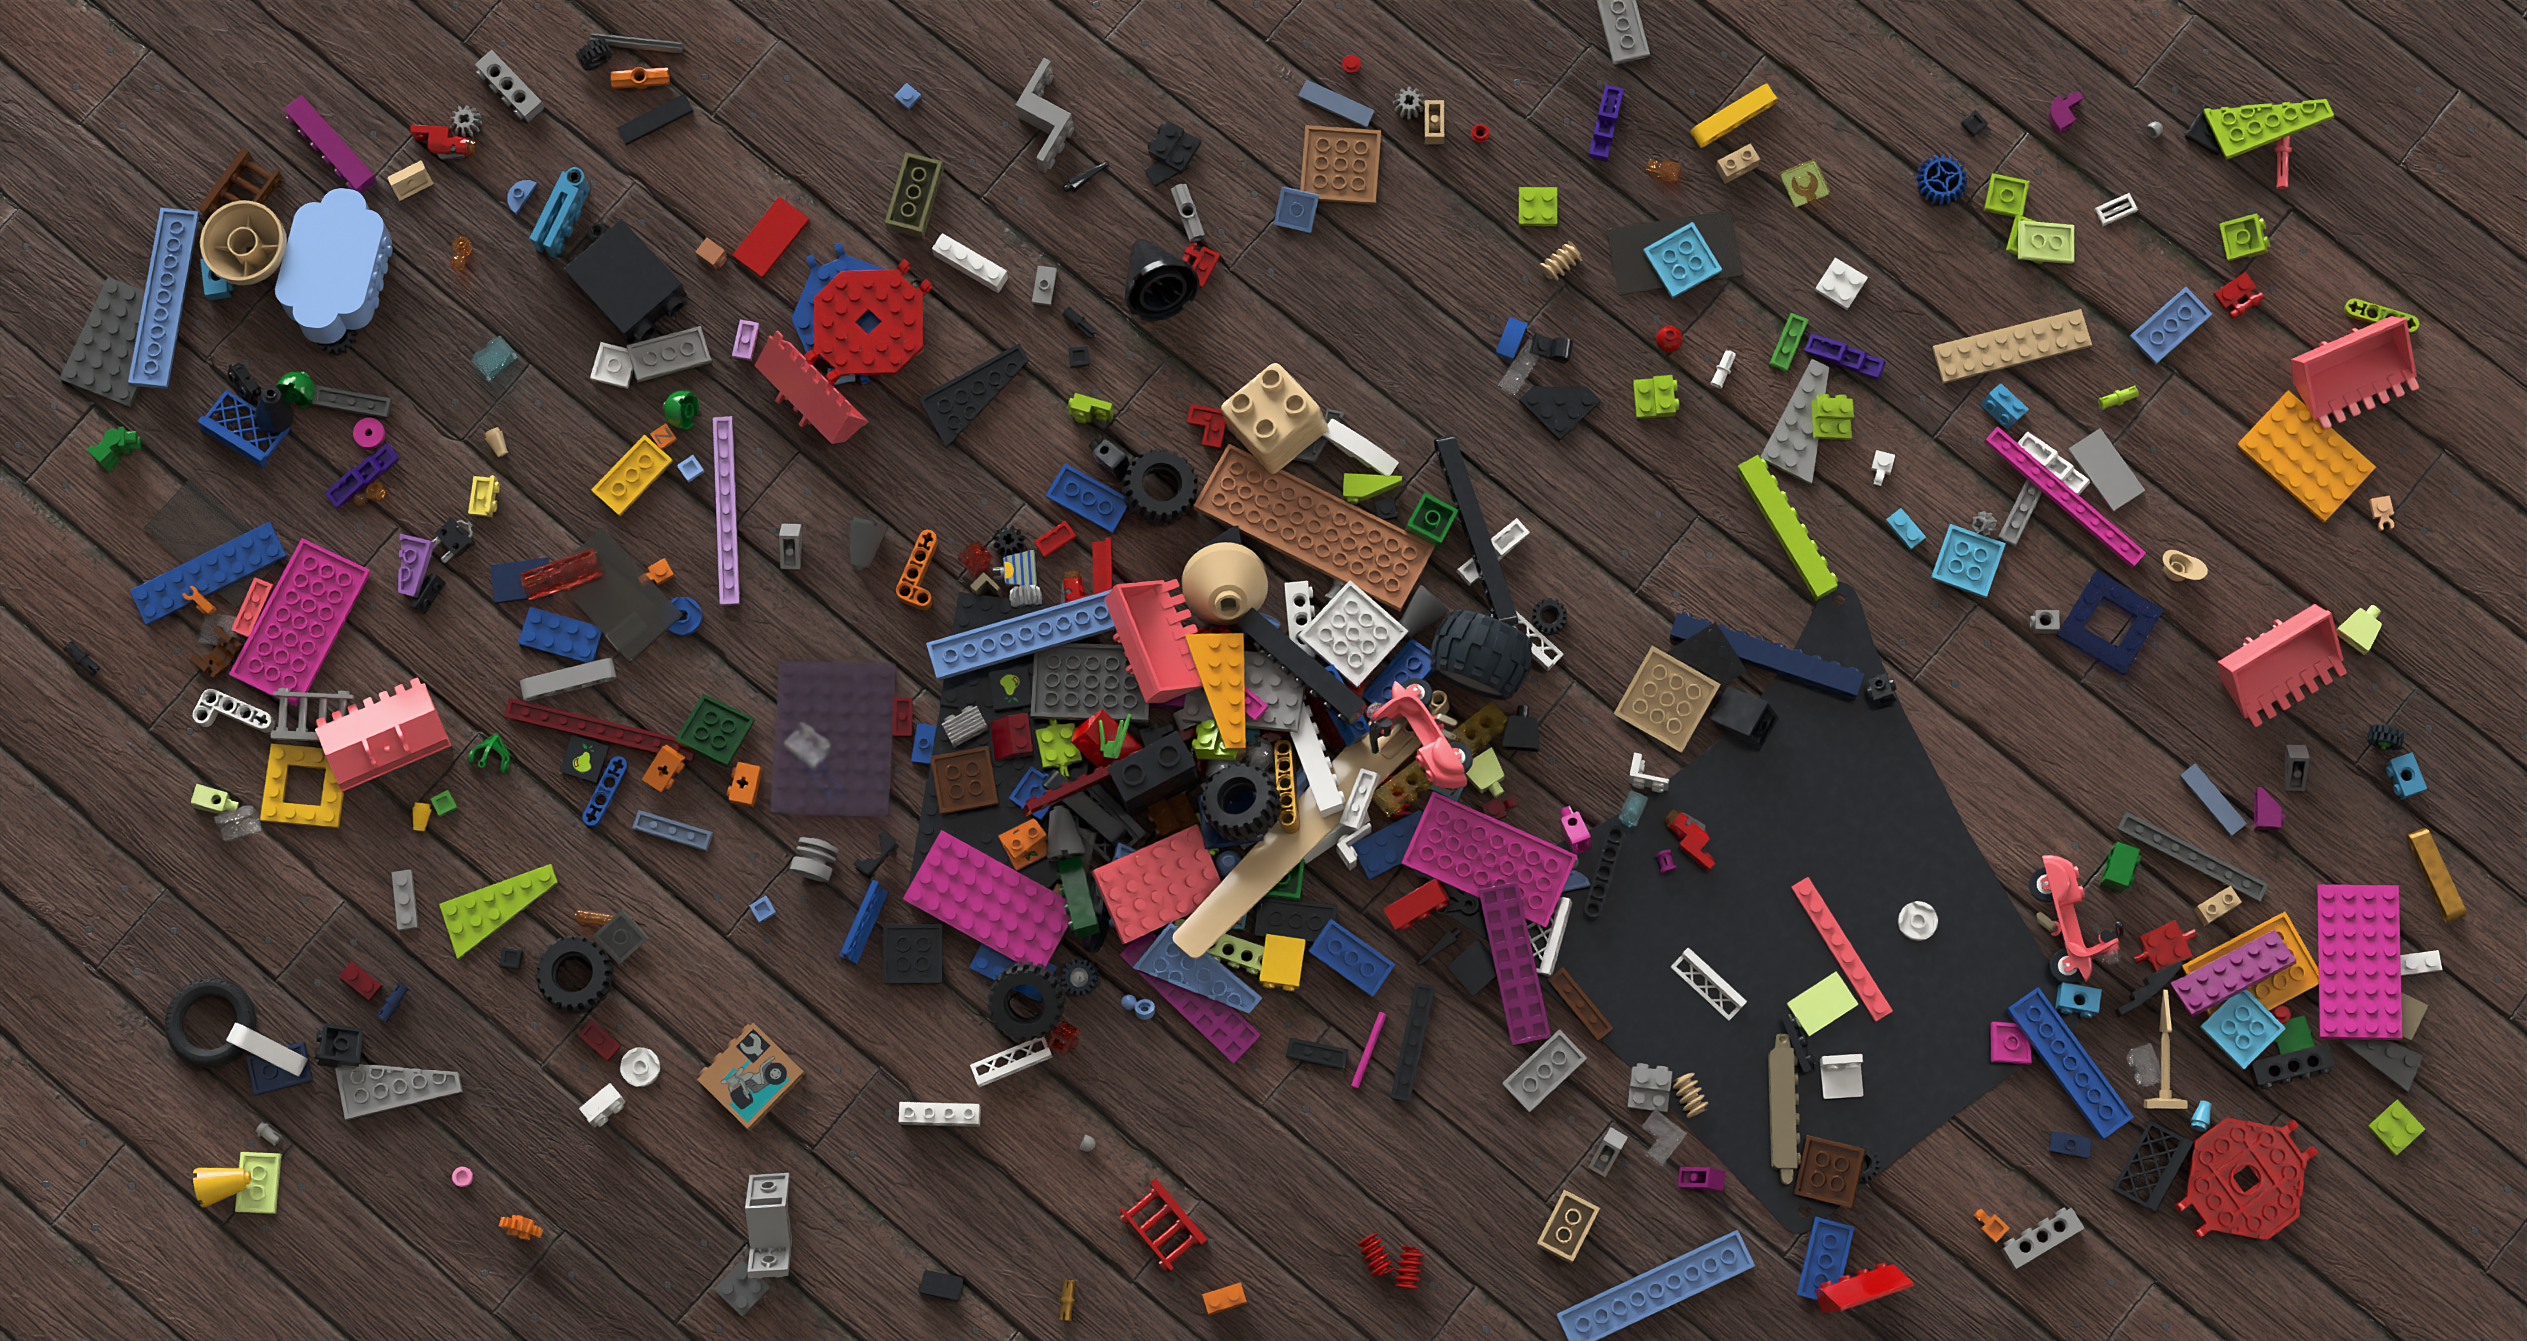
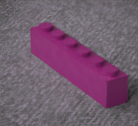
[284,95,377,194]

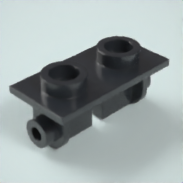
[227,363,262,403]
[410,573,446,615]

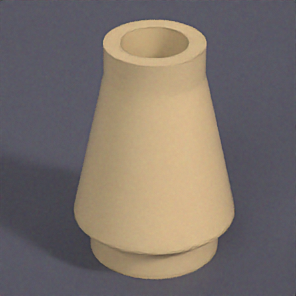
[485,427,508,457]

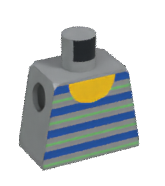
[993,550,1037,589]

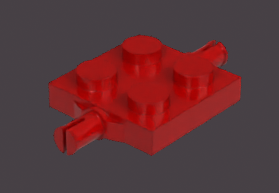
[2133,920,2197,973]

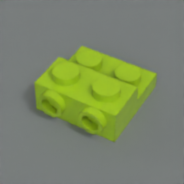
[2220,213,2270,261]
[1633,375,1679,419]
[1067,393,1114,424]
[1811,394,1854,440]
[1192,720,1238,760]

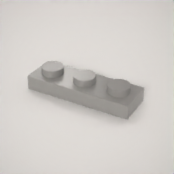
[392,869,419,931]

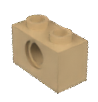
[1425,100,1444,144]
[1716,143,1760,184]
[2194,886,2241,927]

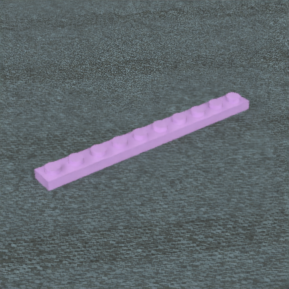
[713,416,740,606]

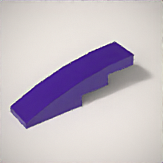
[1588,85,1624,162]
[1804,334,1886,380]
[325,444,401,508]

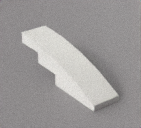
[1322,419,1399,476]
[2018,432,2090,495]
[1457,518,1530,586]

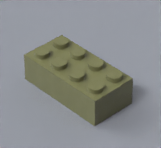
[885,152,944,239]

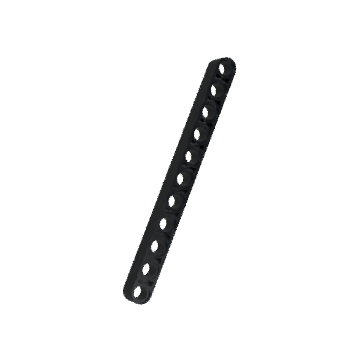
[1434,435,1518,627]

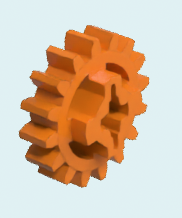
[499,1215,543,1240]

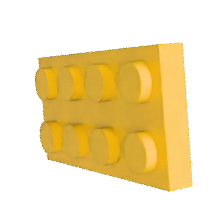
[591,435,673,516]

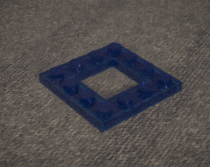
[2056,570,2164,675]

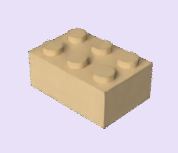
[1536,1190,1600,1264]

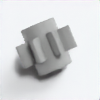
[1972,511,1997,536]

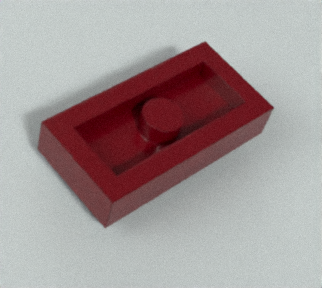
[892,697,913,737]
[339,961,383,1001]
[578,1020,622,1061]

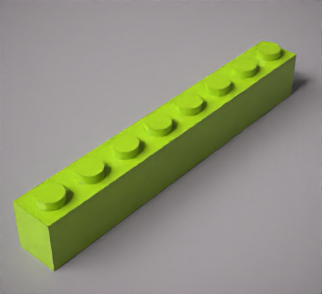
[1737,455,1838,601]

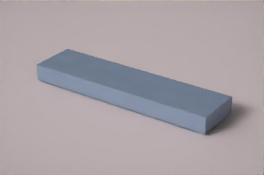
[1298,80,1375,129]
[2179,763,2247,837]
[632,810,713,852]

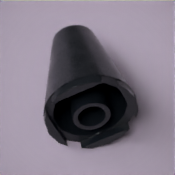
[254,386,293,434]

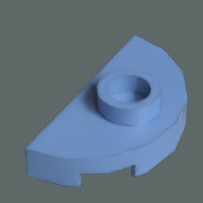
[507,180,538,215]
[1562,870,1591,892]

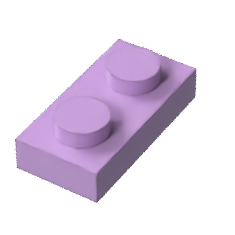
[732,320,759,361]

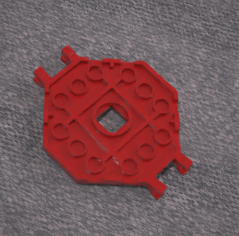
[804,259,933,386]
[2173,1118,2319,1240]

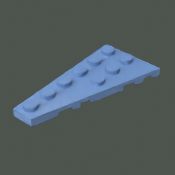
[1133,922,1262,1013]

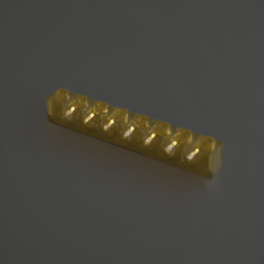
[1373,702,1507,816]

